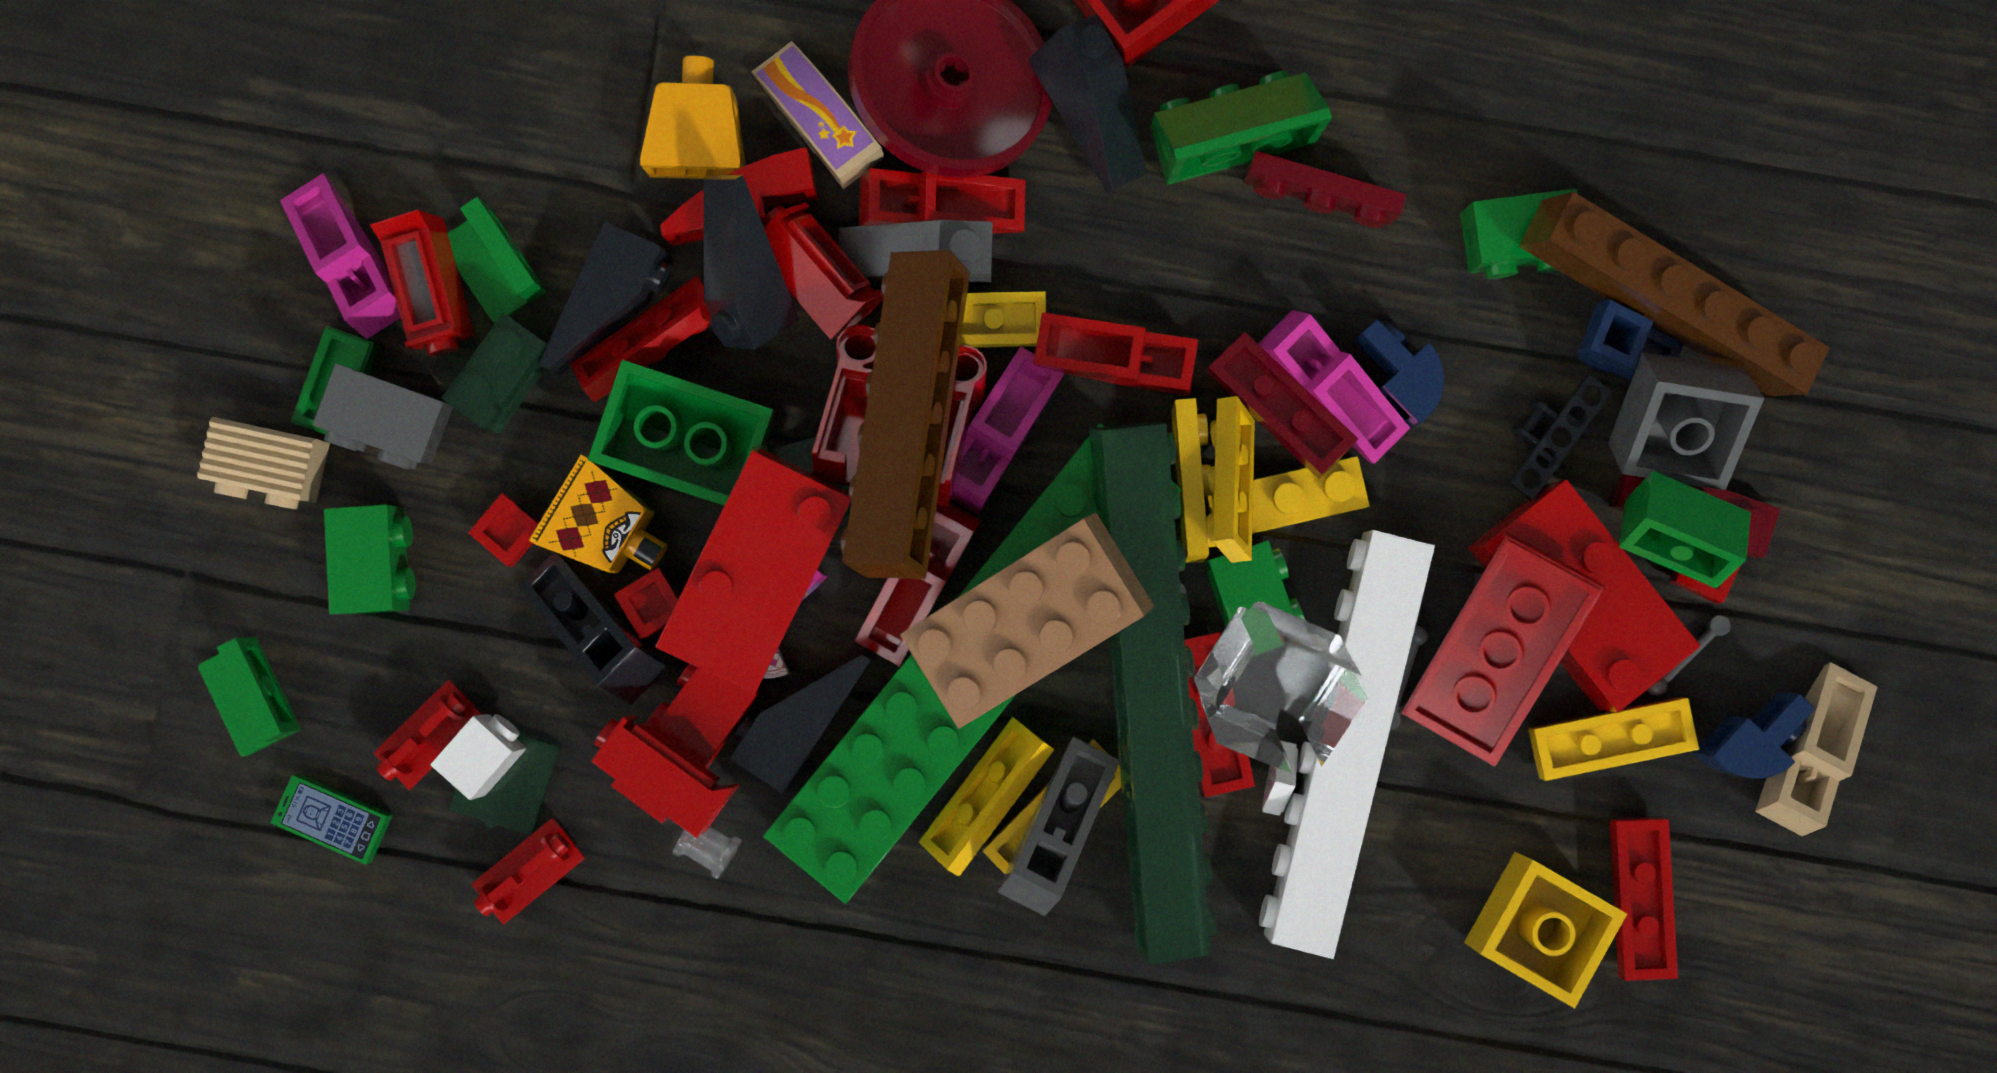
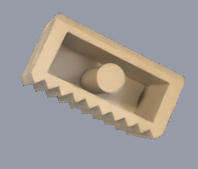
[197,417,330,510]

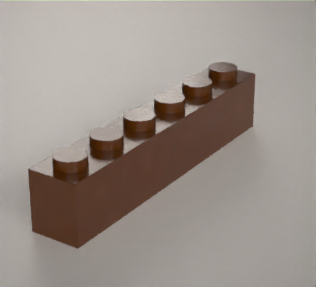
[1518,192,1830,396]
[841,250,970,579]

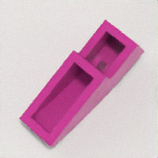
[280,173,401,339]
[1258,310,1410,464]
[951,346,1065,515]

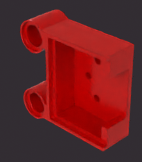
[812,324,987,507]

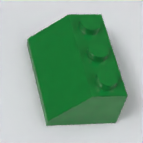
[1150,71,1332,185]
[588,360,774,506]

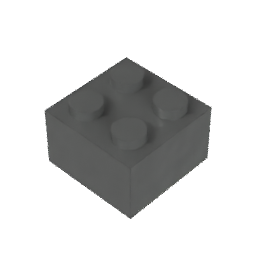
[1608,352,1764,490]
[313,363,453,470]

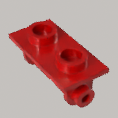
[373,680,484,790]
[471,817,586,925]

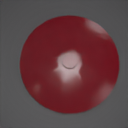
[848,0,1052,178]

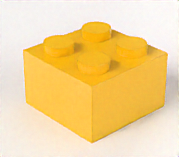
[1464,852,1627,1008]

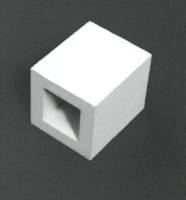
[430,714,527,800]

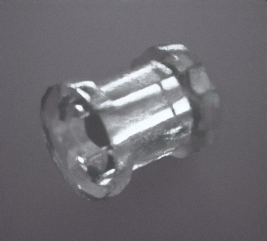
[672,826,742,880]

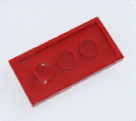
[1401,532,1605,766]

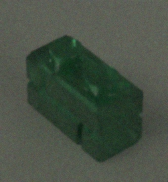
[441,313,548,434]

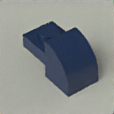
[1577,300,1684,381]
[1352,319,1444,428]
[1693,692,1815,779]

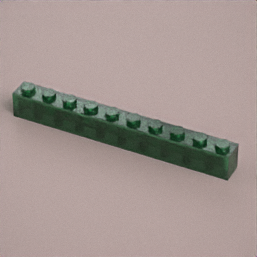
[1089,421,1216,965]

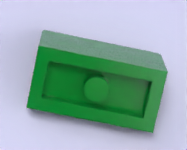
[448,197,548,324]
[198,637,301,757]

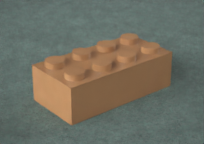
[900,513,1155,729]

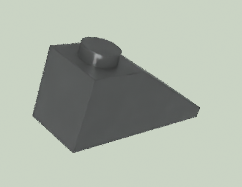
[838,220,993,286]
[997,737,1120,916]

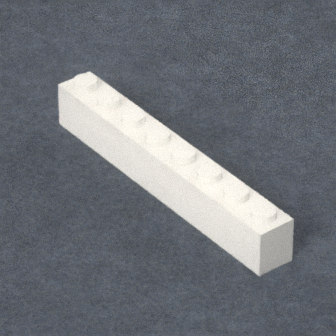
[1259,530,1435,959]

